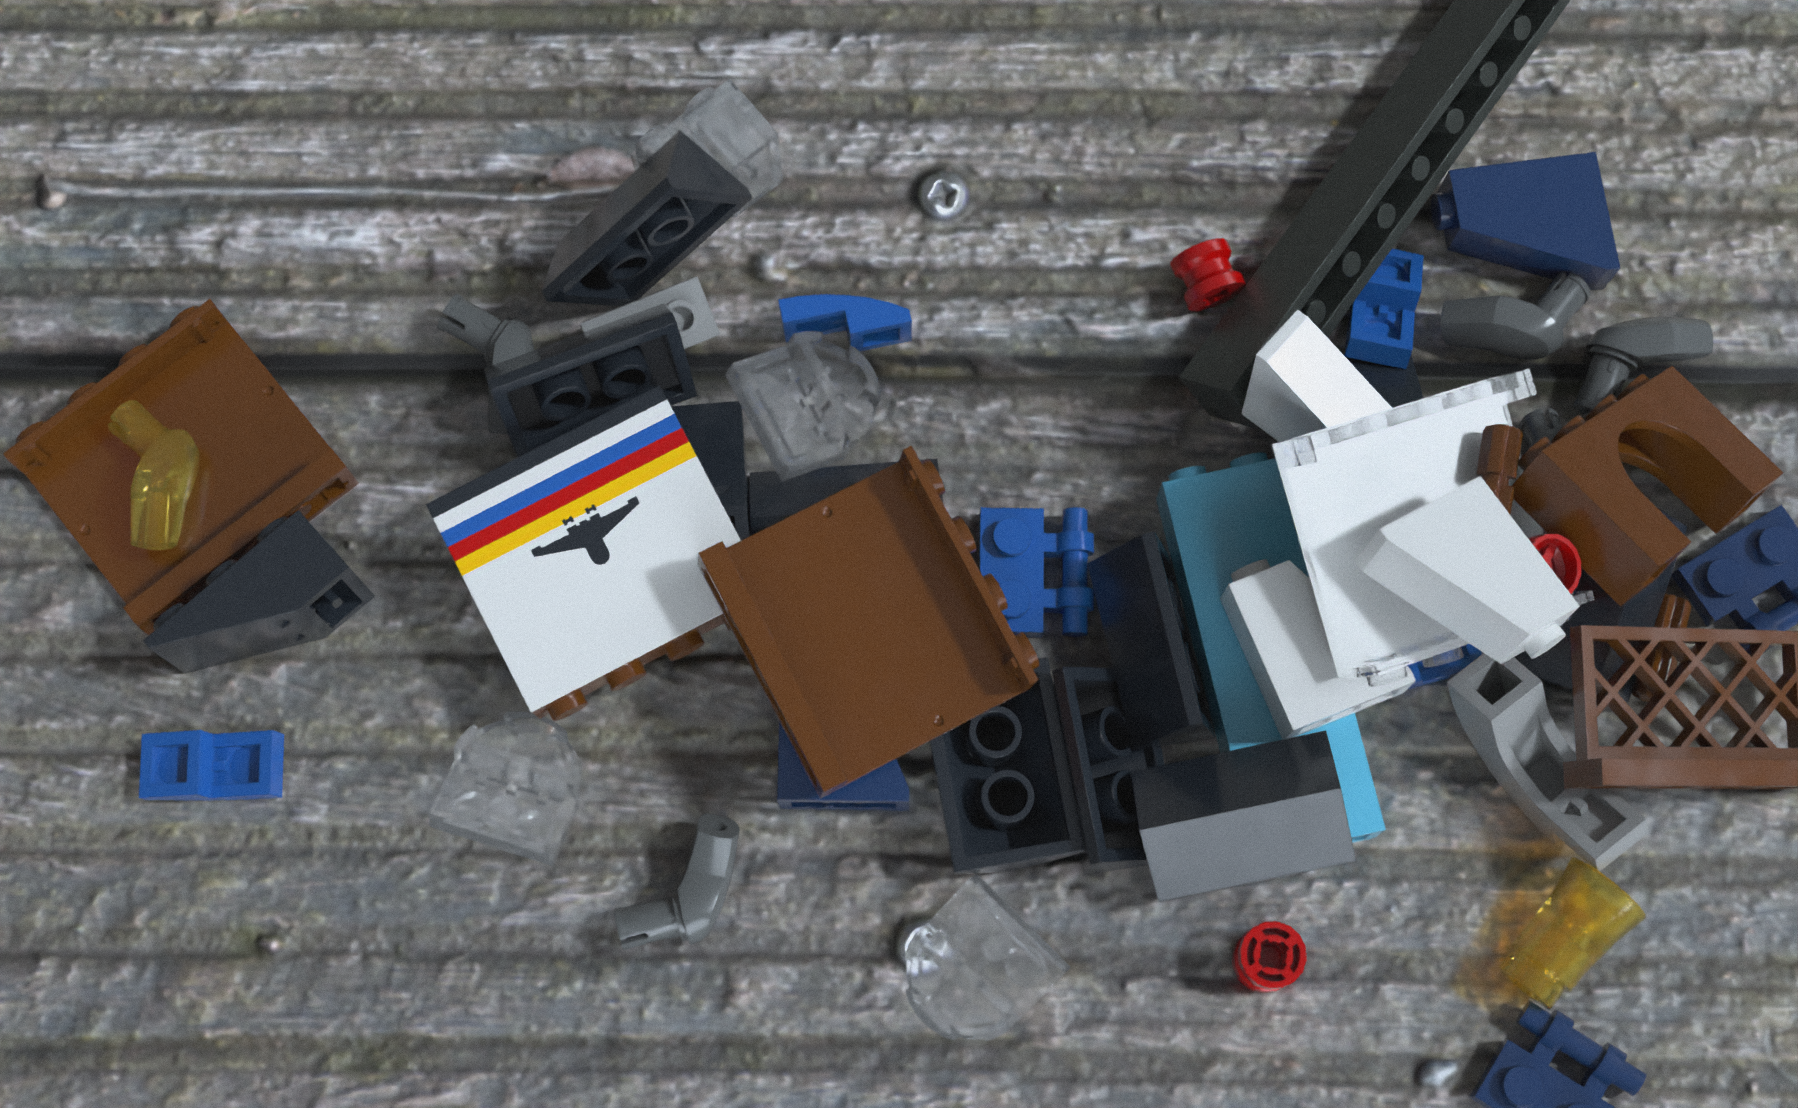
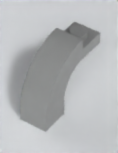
[1447,653,1648,873]

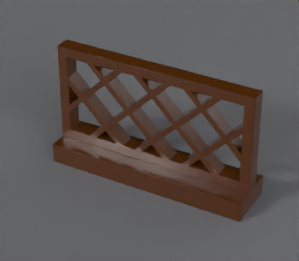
[1563,625,1798,789]

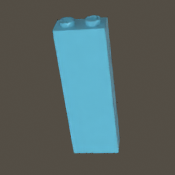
[1156,453,1386,843]

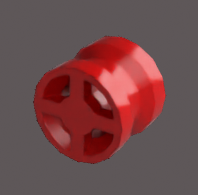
[1170,238,1246,311]

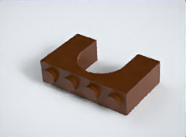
[1512,366,1784,606]

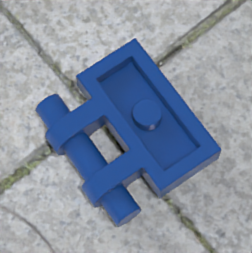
[979,507,1094,638]

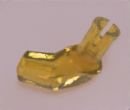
[108,400,200,550]

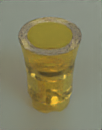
[1498,857,1646,1010]

